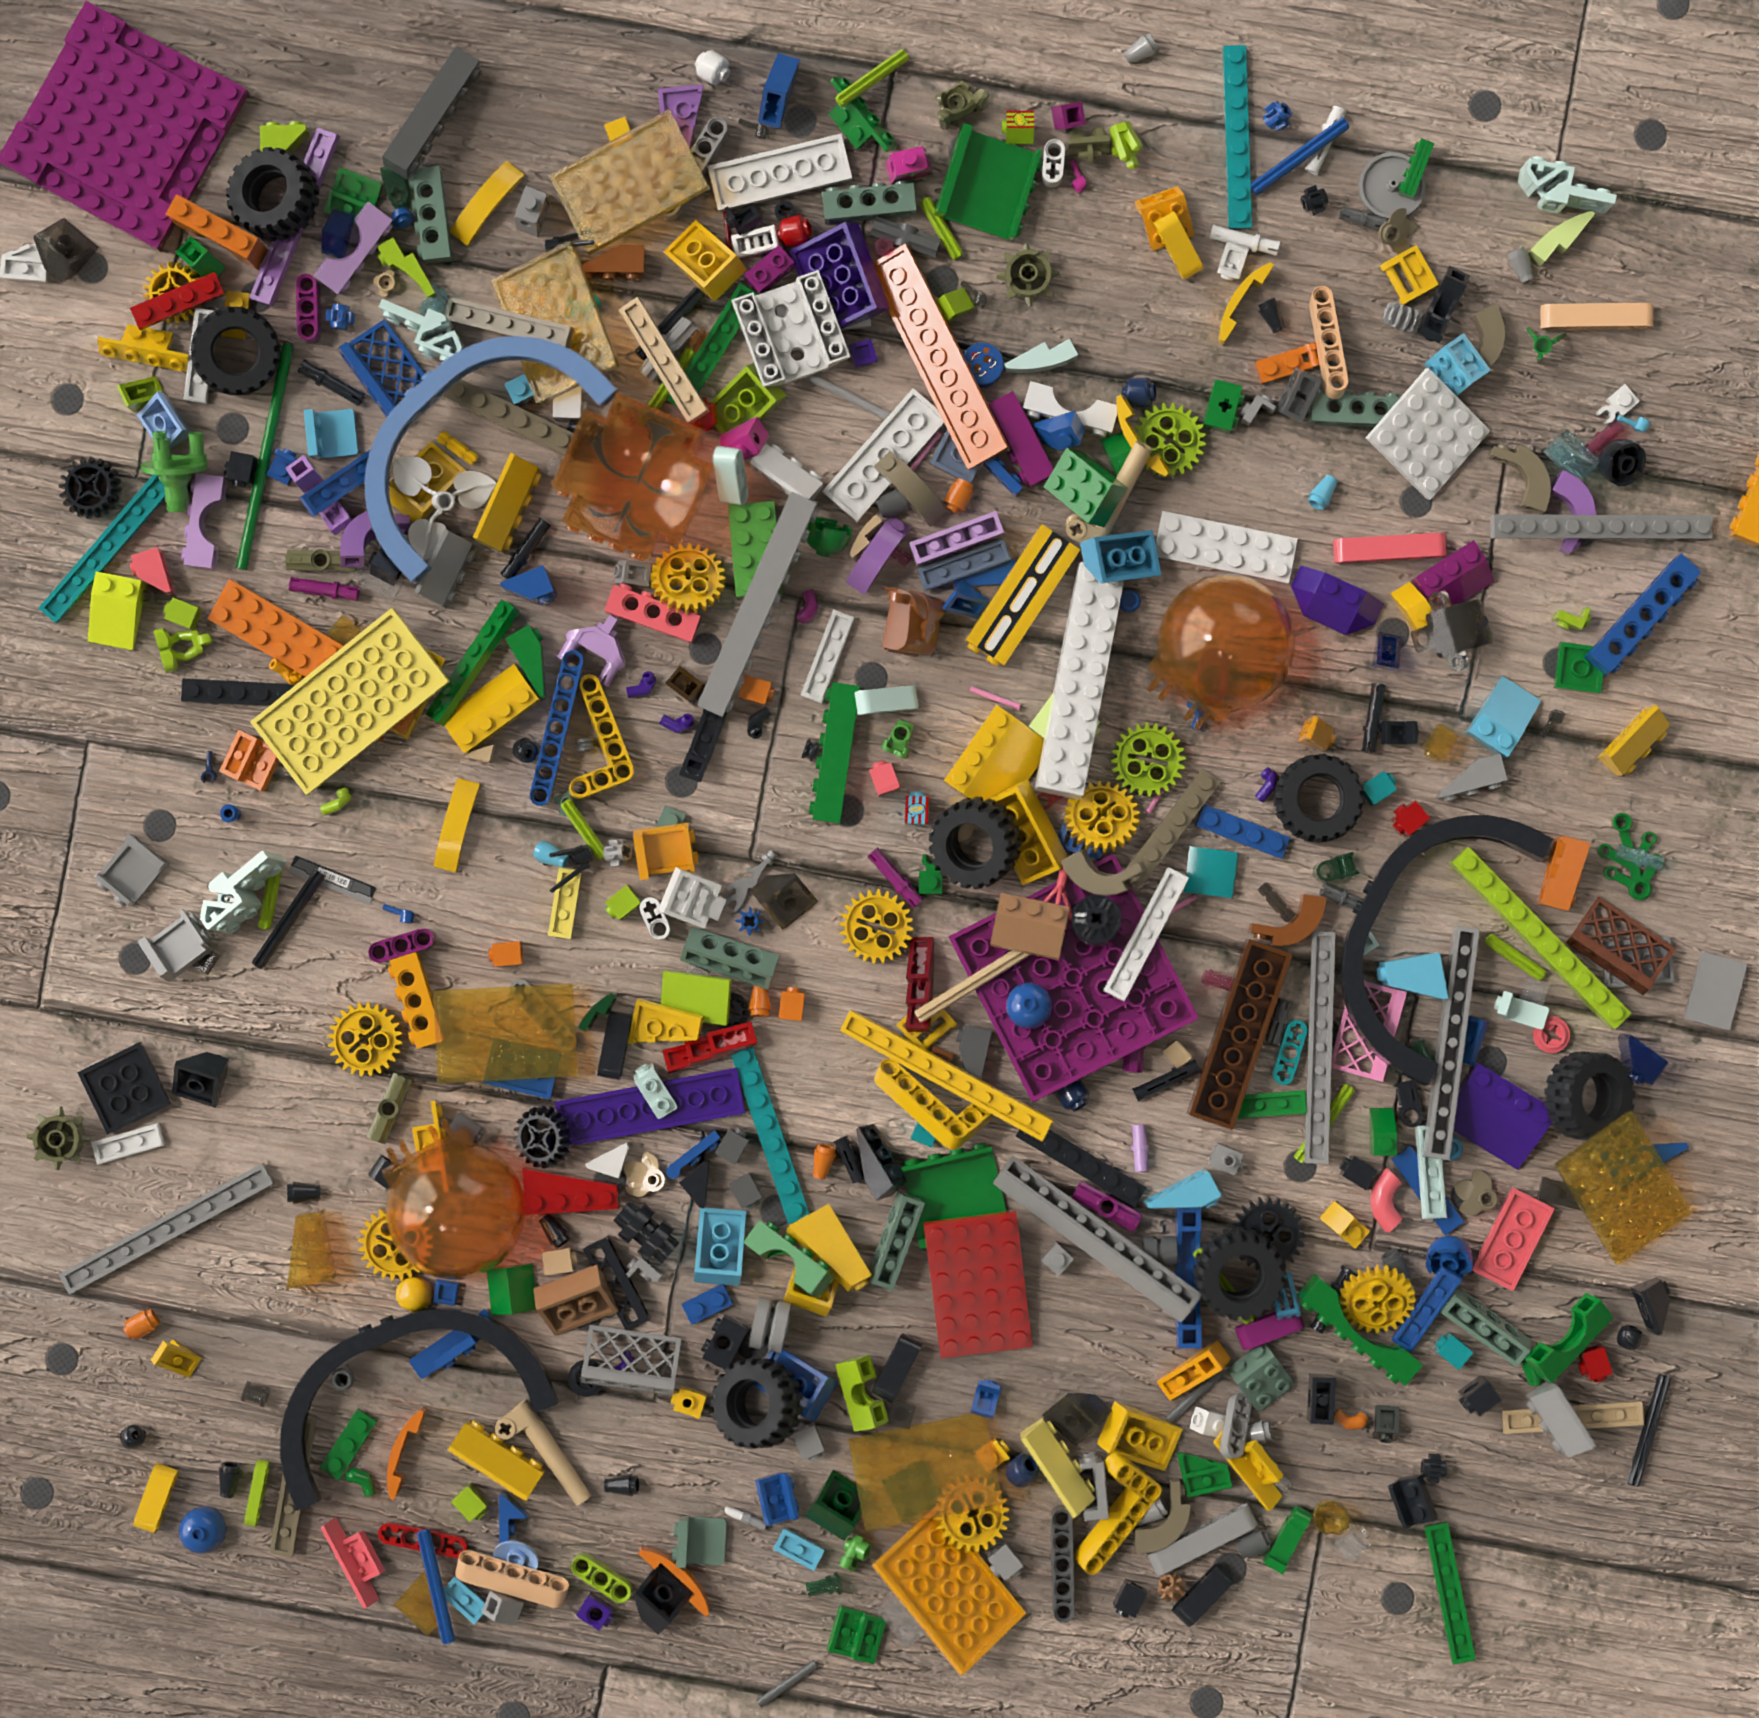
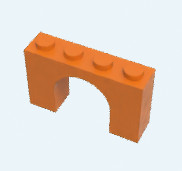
[166,194,268,270]

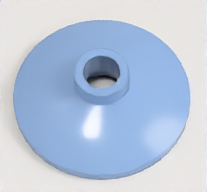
[493,1541,539,1569]

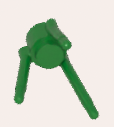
[1526,327,1566,363]

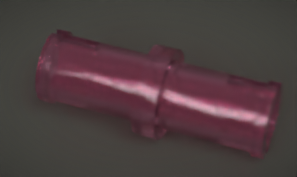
[1579,420,1625,461]

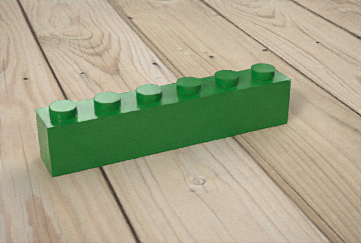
[809,682,860,824]

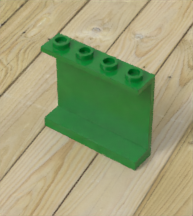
[933,123,1043,241]
[901,1142,1007,1249]

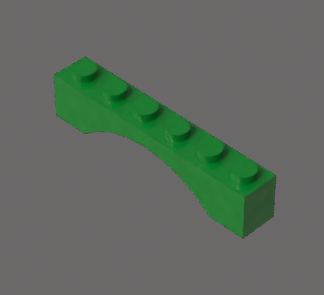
[1297,1274,1423,1386]

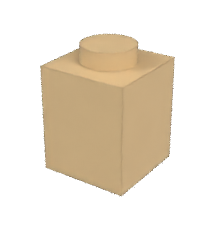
[542,1246,578,1276]

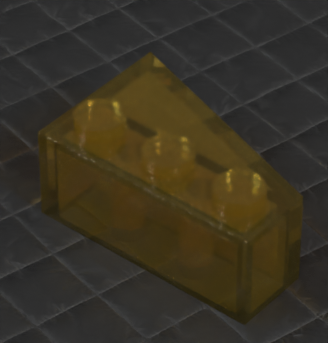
[287,1209,337,1289]

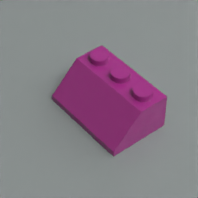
[1411,540,1495,618]

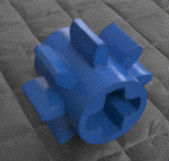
[1263,101,1292,131]
[325,304,355,330]
[735,907,764,936]

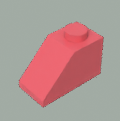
[130,547,176,595]
[869,760,900,797]

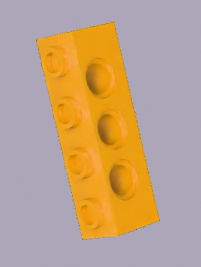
[388,952,446,1049]

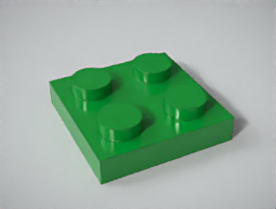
[1553,642,1603,694]

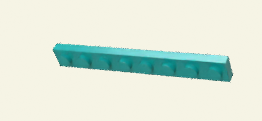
[1222,45,1252,230]
[38,475,165,624]
[731,1046,810,1224]

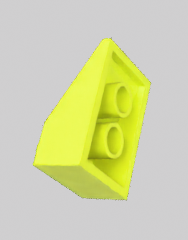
[88,571,147,651]

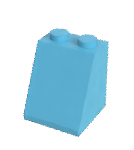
[1375,952,1448,999]

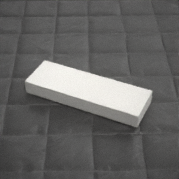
[91,1123,166,1165]

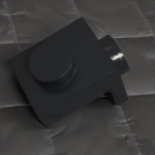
[724,204,763,236]
[1381,721,1419,745]

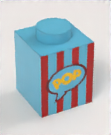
[504,374,538,408]
[905,792,929,825]

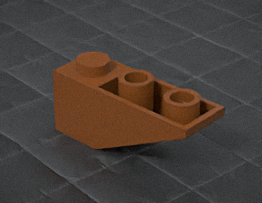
[574,245,646,281]

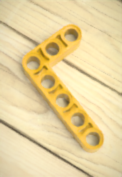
[569,675,634,800]
[874,1059,993,1150]
[1074,1453,1162,1575]

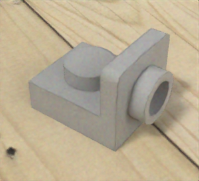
[613,560,652,588]
[626,1256,663,1283]

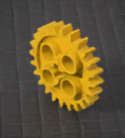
[650,543,726,615]
[1064,781,1140,853]
[839,889,913,964]
[327,1002,404,1077]
[358,1205,434,1281]
[1339,1265,1416,1334]
[934,1476,1009,1553]

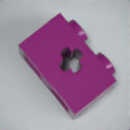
[744,245,795,294]

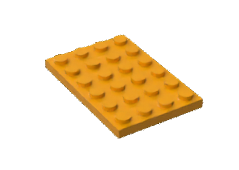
[872,1504,1026,1675]

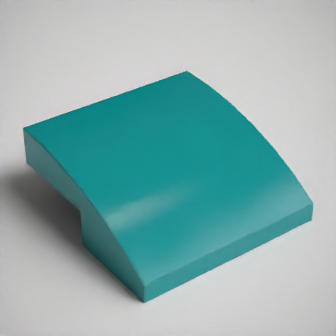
[1184,846,1239,899]

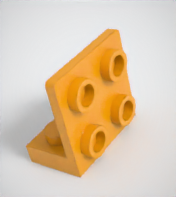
[1134,186,1195,251]

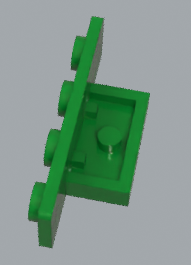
[828,76,898,152]

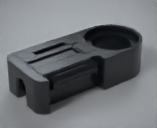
[1393,1080,1422,1127]

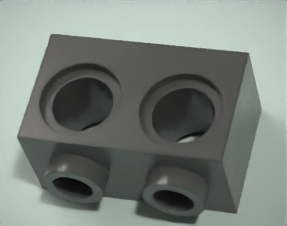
[1276,367,1322,422]

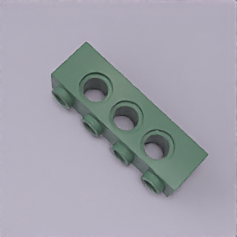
[409,166,453,265]
[822,180,916,224]
[1309,390,1400,428]
[680,927,779,990]
[869,1191,925,1290]
[1441,1287,1531,1367]

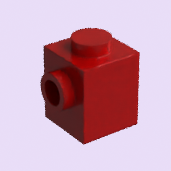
[1391,800,1430,837]
[1578,1344,1613,1382]

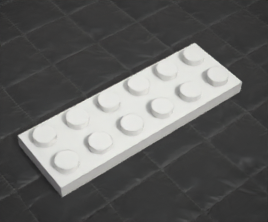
[708,134,852,212]
[822,388,944,523]
[1155,511,1298,584]

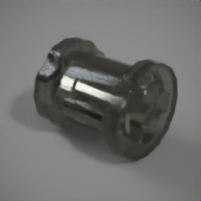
[241,1381,270,1408]

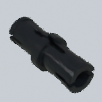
[833,1135,864,1184]

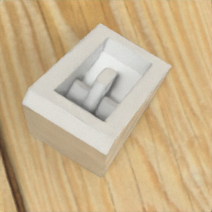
[585,1142,630,1178]

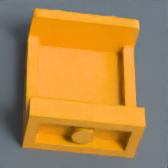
[633,823,699,880]

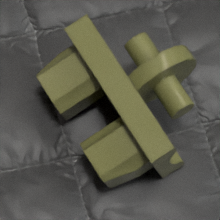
[1068,127,1110,165]

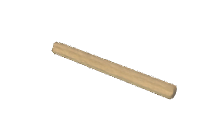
[915,950,1032,1022]

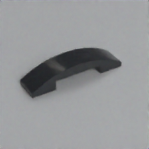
[679,709,727,783]

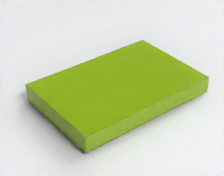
[661,970,732,1025]

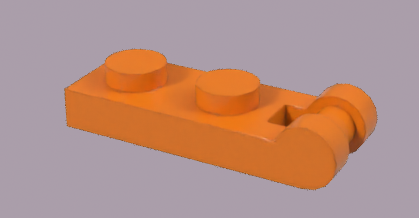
[1255,342,1320,385]

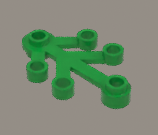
[1597,813,1663,901]

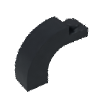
[1418,266,1470,343]

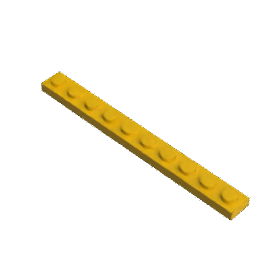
[840,1010,1054,1141]

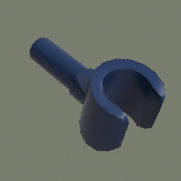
[201,751,217,783]

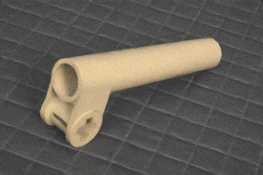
[1065,441,1152,543]
[495,1399,591,1506]

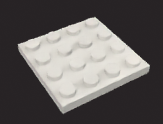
[1366,368,1490,500]

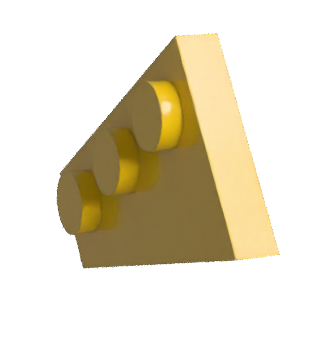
[627,998,704,1044]

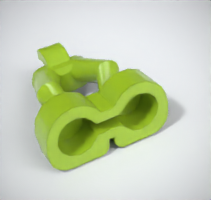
[154,628,213,673]

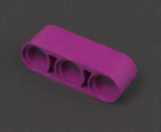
[296,273,321,344]
[368,928,436,963]
[1234,1305,1305,1350]

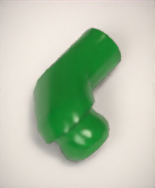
[345,1468,376,1497]

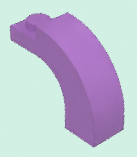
[285,455,352,535]
[1551,470,1596,555]
[340,511,410,568]
[846,516,911,595]

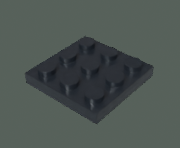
[77,1042,172,1135]

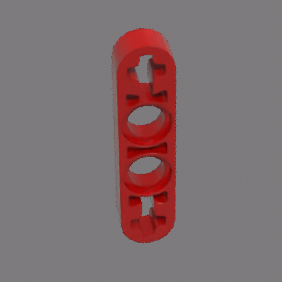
[378,1522,468,1558]

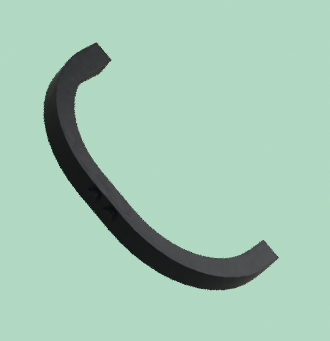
[1340,815,1553,1086]
[280,1308,559,1511]

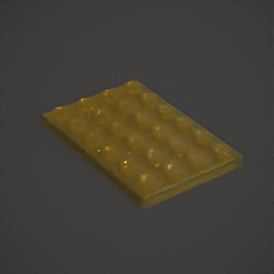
[549,109,710,255]
[491,240,619,405]
[433,983,578,1084]
[1554,1110,1692,1265]
[848,1413,1003,1532]

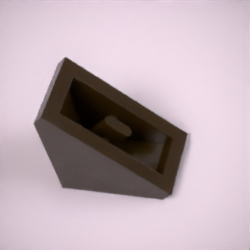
[665,665,706,706]

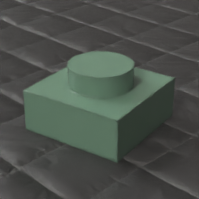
[656,806,687,827]

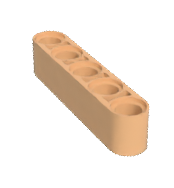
[1309,286,1348,399]
[1540,303,1654,331]
[455,1550,569,1608]

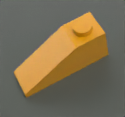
[1298,716,1336,751]
[1157,1340,1231,1401]

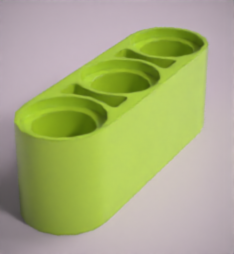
[571,1552,633,1603]

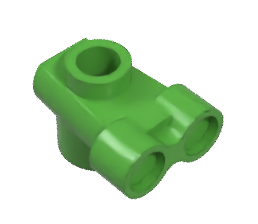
[881,718,914,759]
[839,1534,872,1573]

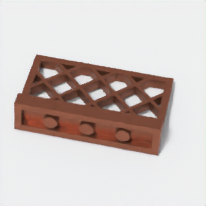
[1566,896,1676,996]

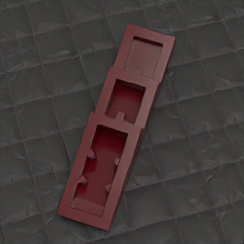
[905,937,934,1032]

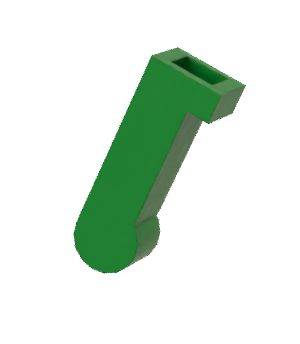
[1262,1505,1312,1575]

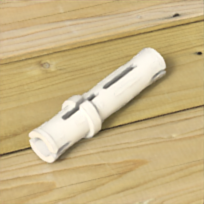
[1304,106,1346,175]
[1209,224,1280,256]

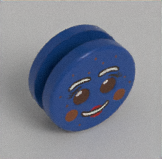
[963,343,1004,388]

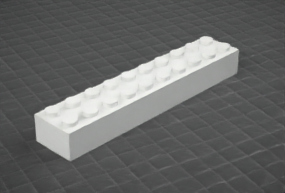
[1034,562,1124,800]

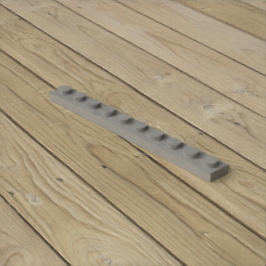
[1491,514,1713,539]
[1304,931,1336,1164]
[58,1163,275,1295]

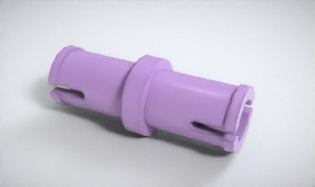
[1131,1124,1150,1172]

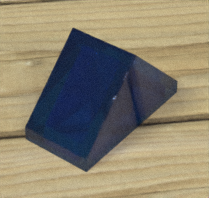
[321,208,356,259]
[1371,632,1401,672]

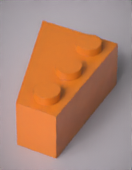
[1537,836,1591,911]

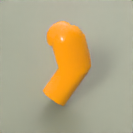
[269,659,303,685]

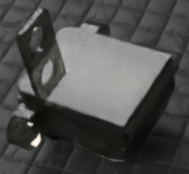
[1411,591,1493,672]

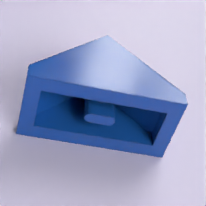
[942,580,990,619]

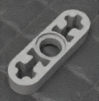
[1220,1393,1252,1459]

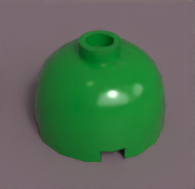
[807,517,852,557]

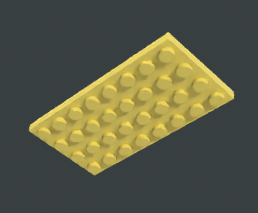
[250,608,450,795]

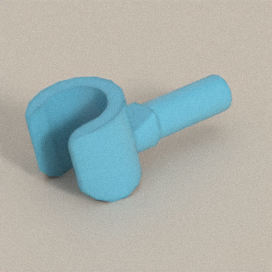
[1617,415,1651,432]

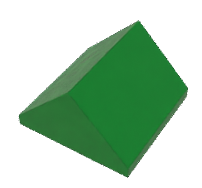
[486,1263,536,1315]

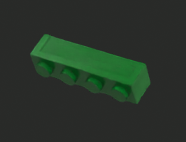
[1398,138,1434,200]

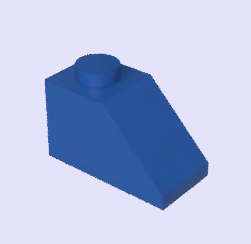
[1033,410,1085,450]

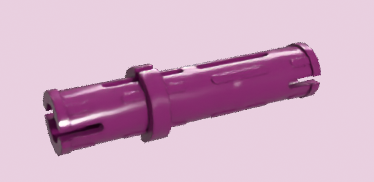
[289,577,360,601]
[867,847,924,909]

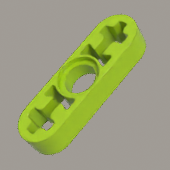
[244,1459,270,1527]

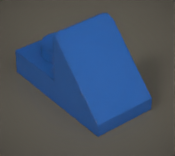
[499,1492,529,1542]

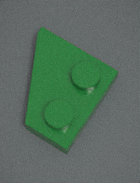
[1176,1452,1232,1498]

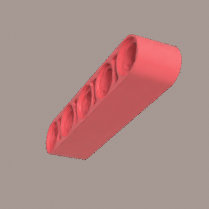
[1333,533,1447,564]

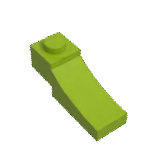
[377,238,438,302]

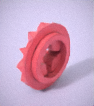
[1532,1016,1570,1053]

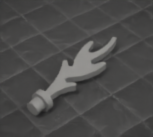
[723,850,777,913]

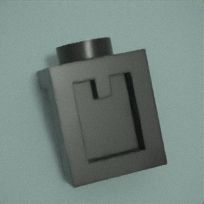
[1373,1405,1399,1443]

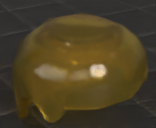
[1312,1500,1350,1536]

